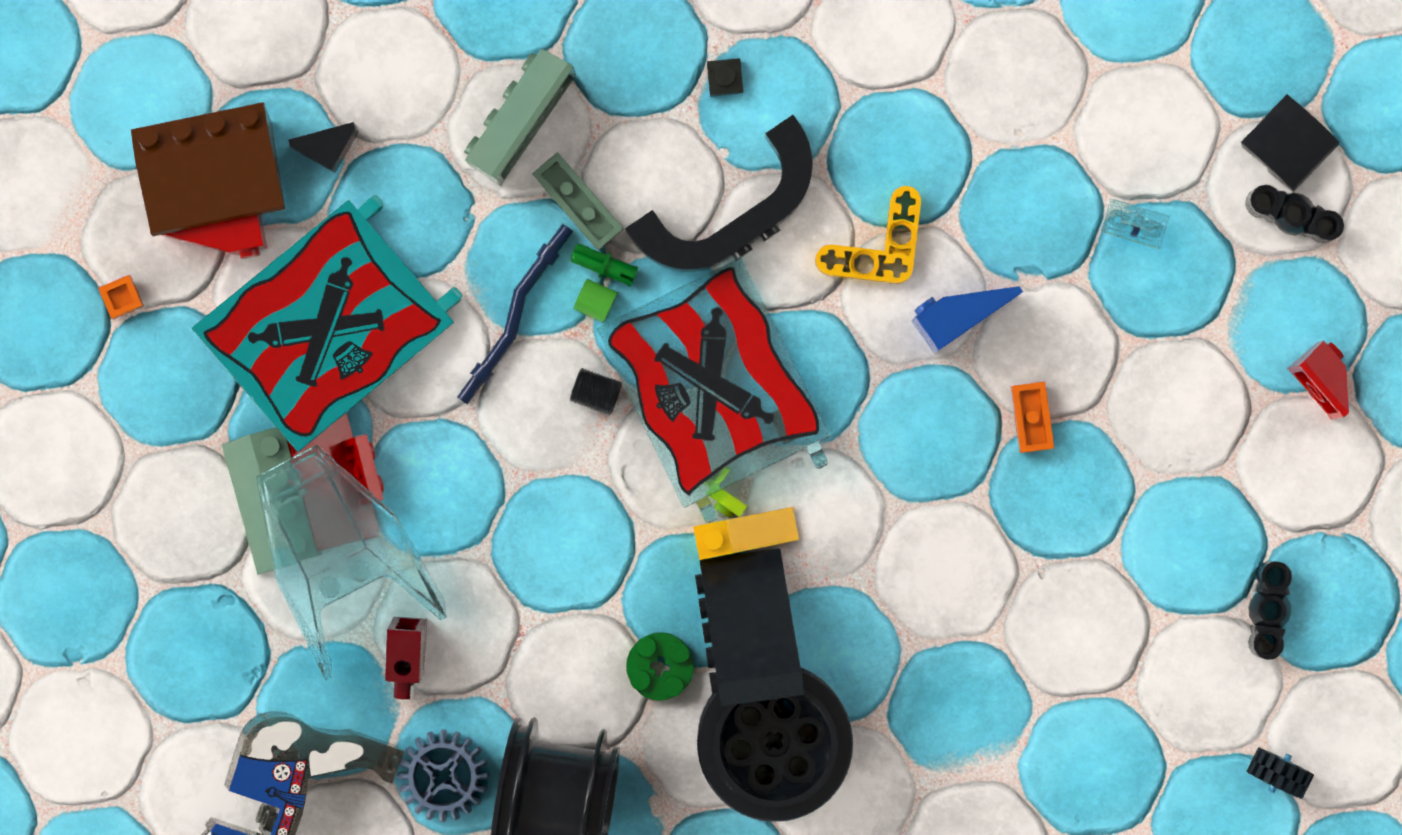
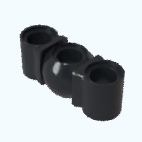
[1245,184,1344,243]
[1248,561,1292,660]

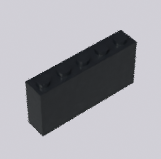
[695,548,804,707]

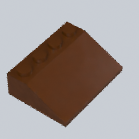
[131,102,285,237]

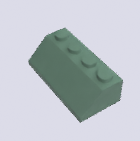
[464,48,576,186]
[222,427,323,575]

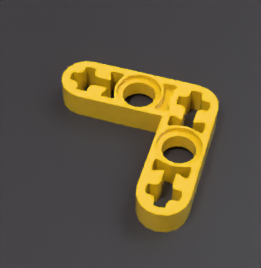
[815,186,921,284]

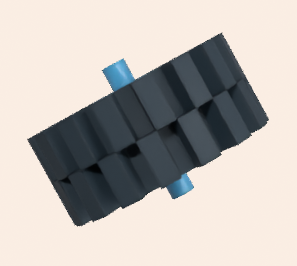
[1246,747,1314,799]

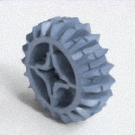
[397,729,490,822]

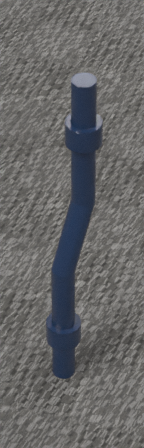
[457,224,573,405]

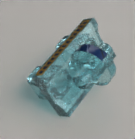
[1101,198,1170,249]

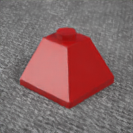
[1287,340,1349,420]

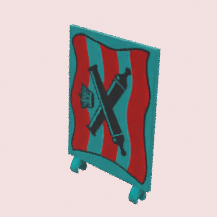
[192,195,462,452]

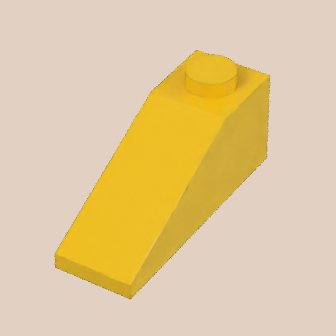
[693,507,799,560]

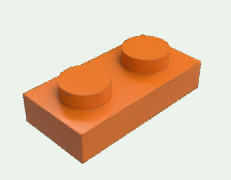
[1010,381,1054,453]

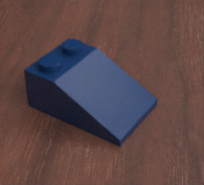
[911,286,1023,354]

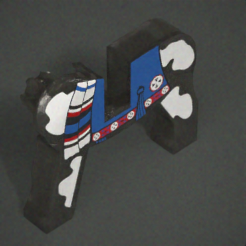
[201,711,404,835]

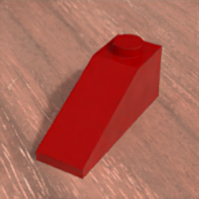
[162,214,268,259]

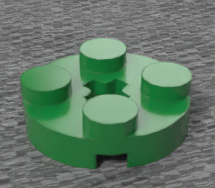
[626,632,694,700]

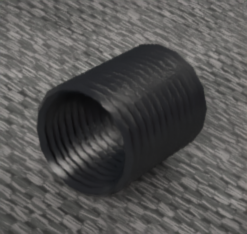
[570,368,622,416]

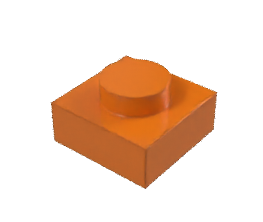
[98,275,144,320]

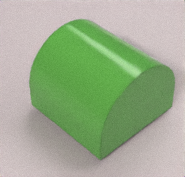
[573,278,618,323]

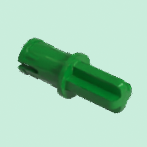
[571,244,639,287]

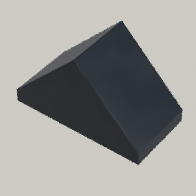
[288,122,359,173]

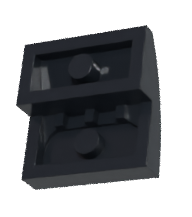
[1241,94,1340,192]

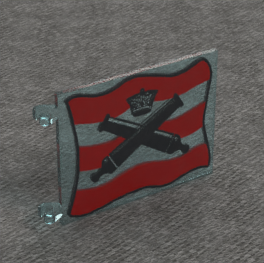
[596,258,830,523]

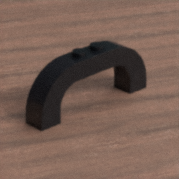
[625,115,812,272]

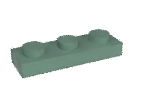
[532,152,624,251]

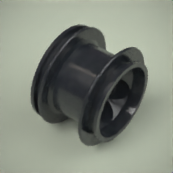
[697,668,853,822]
[491,717,620,835]

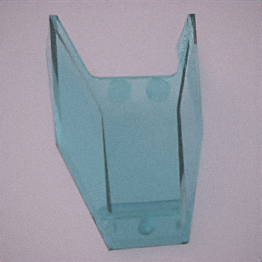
[256,445,447,680]

